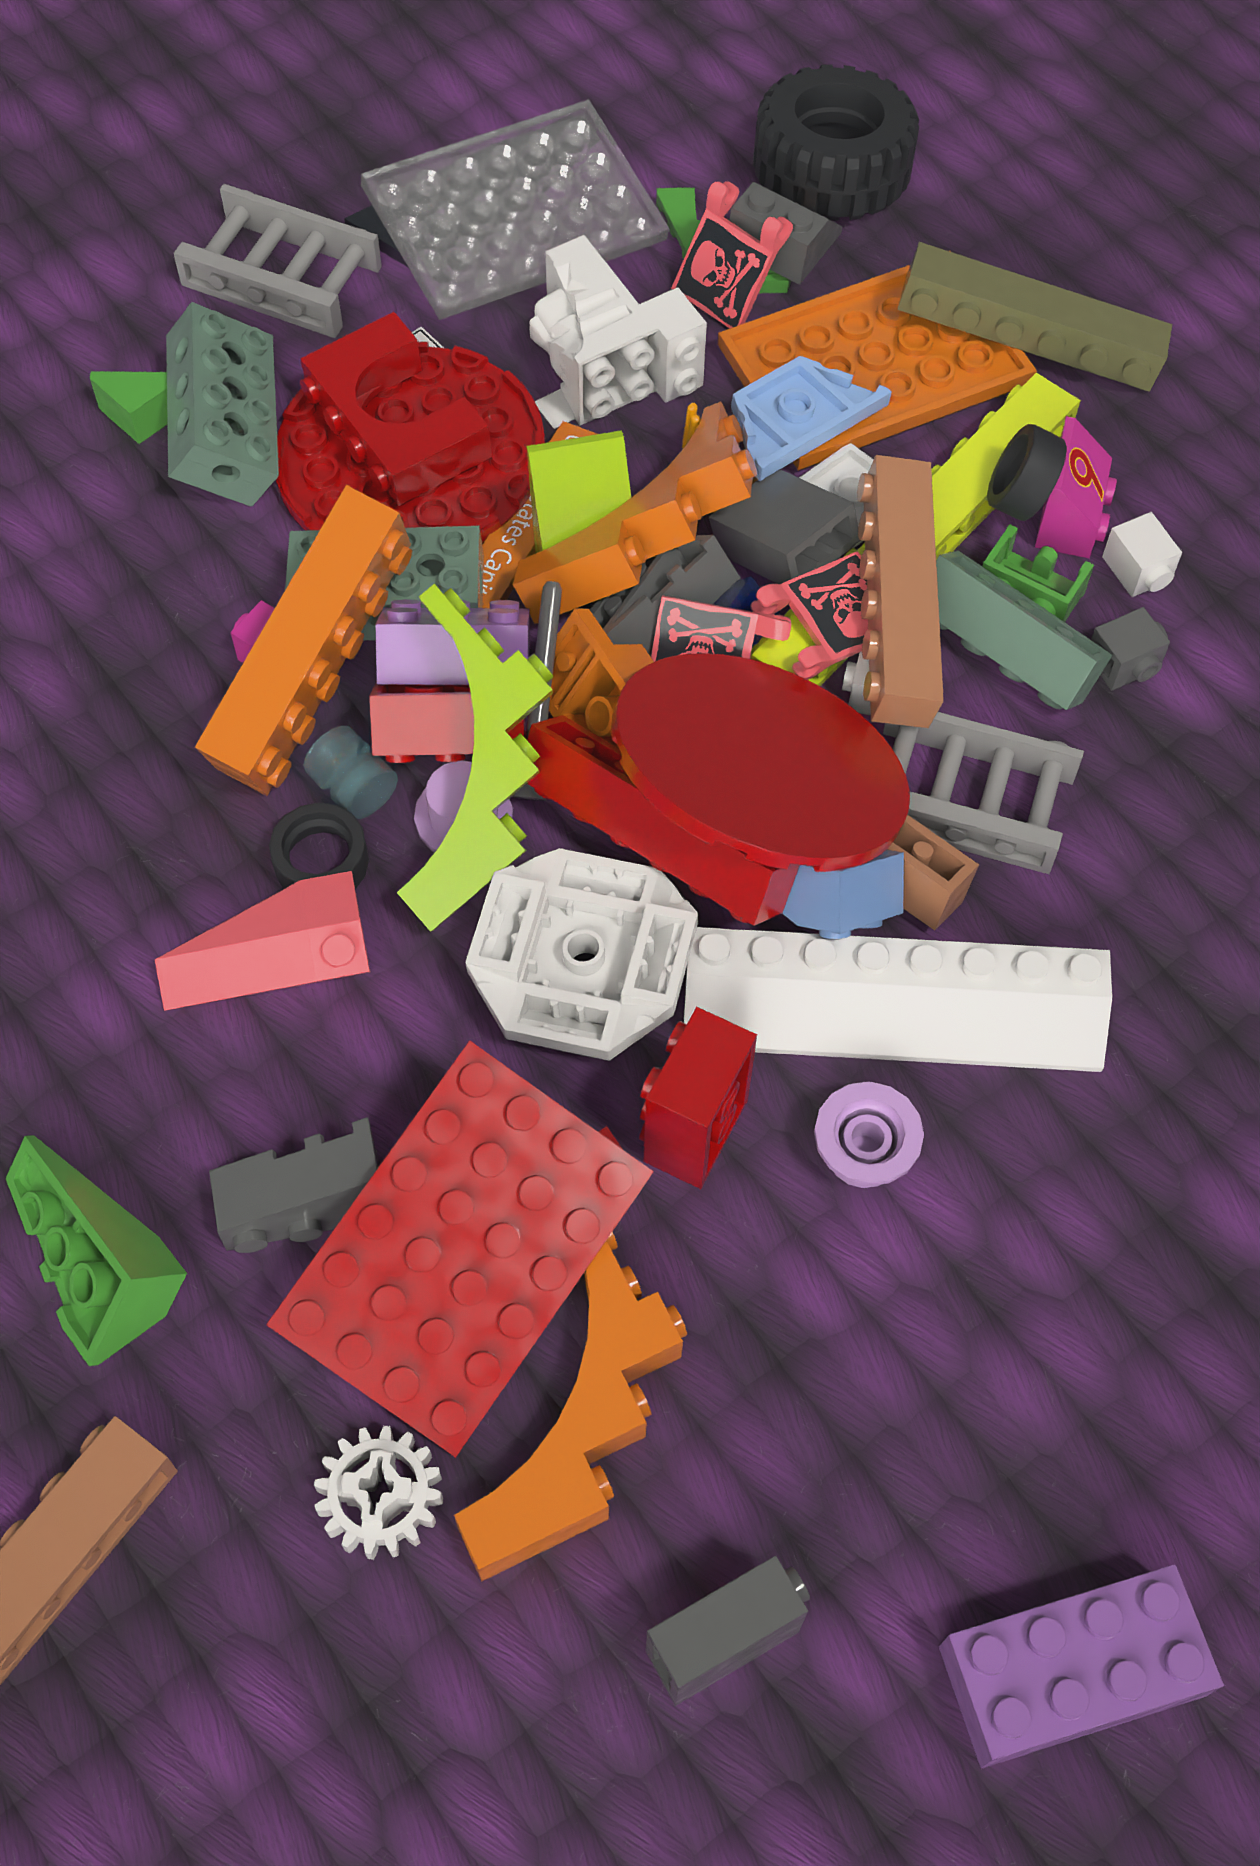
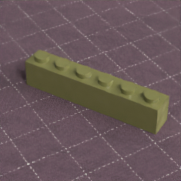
[897,242,1172,392]

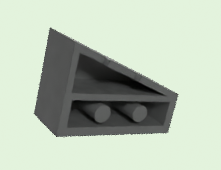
[590,535,740,657]
[209,1117,380,1253]

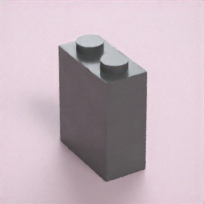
[709,469,861,584]
[645,1556,810,1706]

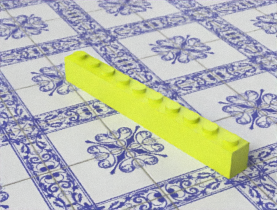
[750,373,1081,686]

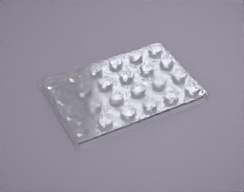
[361,100,670,320]

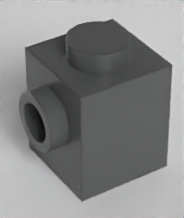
[1091,607,1170,691]

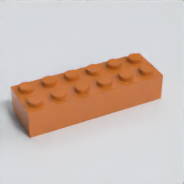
[195,485,412,796]

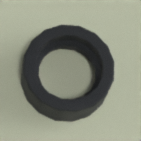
[987,424,1067,521]
[269,802,369,889]

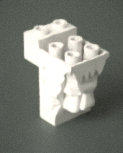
[529,235,707,425]

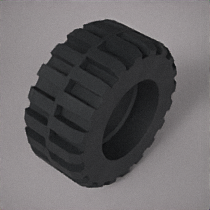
[753,64,920,221]

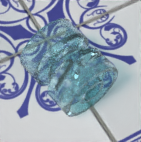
[303,726,398,819]

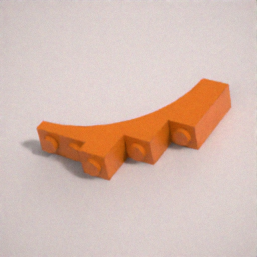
[513,402,757,624]
[455,1233,687,1582]

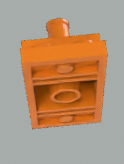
[549,609,654,748]

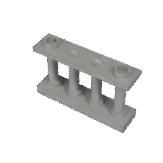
[174,184,382,338]
[883,712,1084,874]

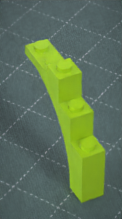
[397,584,554,932]

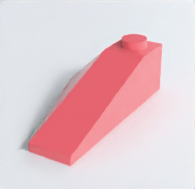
[155,871,371,1011]

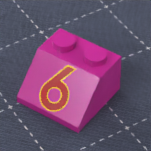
[1035,416,1117,559]

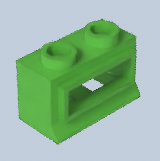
[982,524,1094,622]

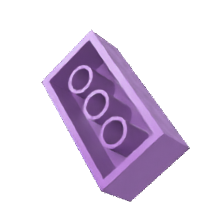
[939,1564,1224,1769]

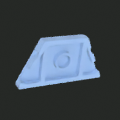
[731,356,892,481]

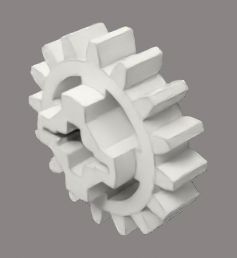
[314,1426,443,1560]

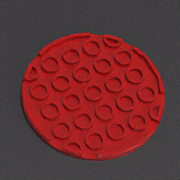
[276,342,545,543]
[611,653,910,872]

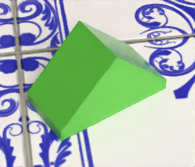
[90,371,167,444]

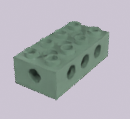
[166,302,279,507]
[285,526,484,640]

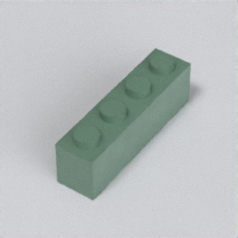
[936,550,1113,710]

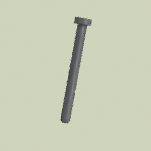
[512,581,562,801]

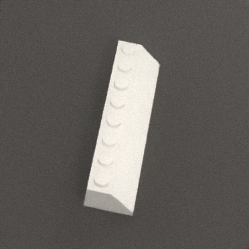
[684,927,1112,1072]

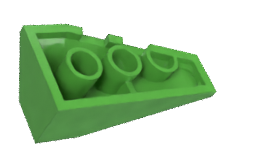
[6,1135,187,1366]

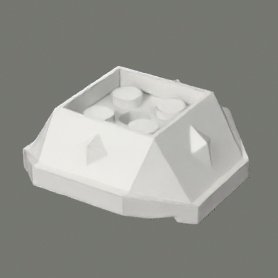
[465,848,698,1061]

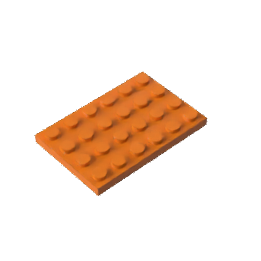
[718,251,1037,470]

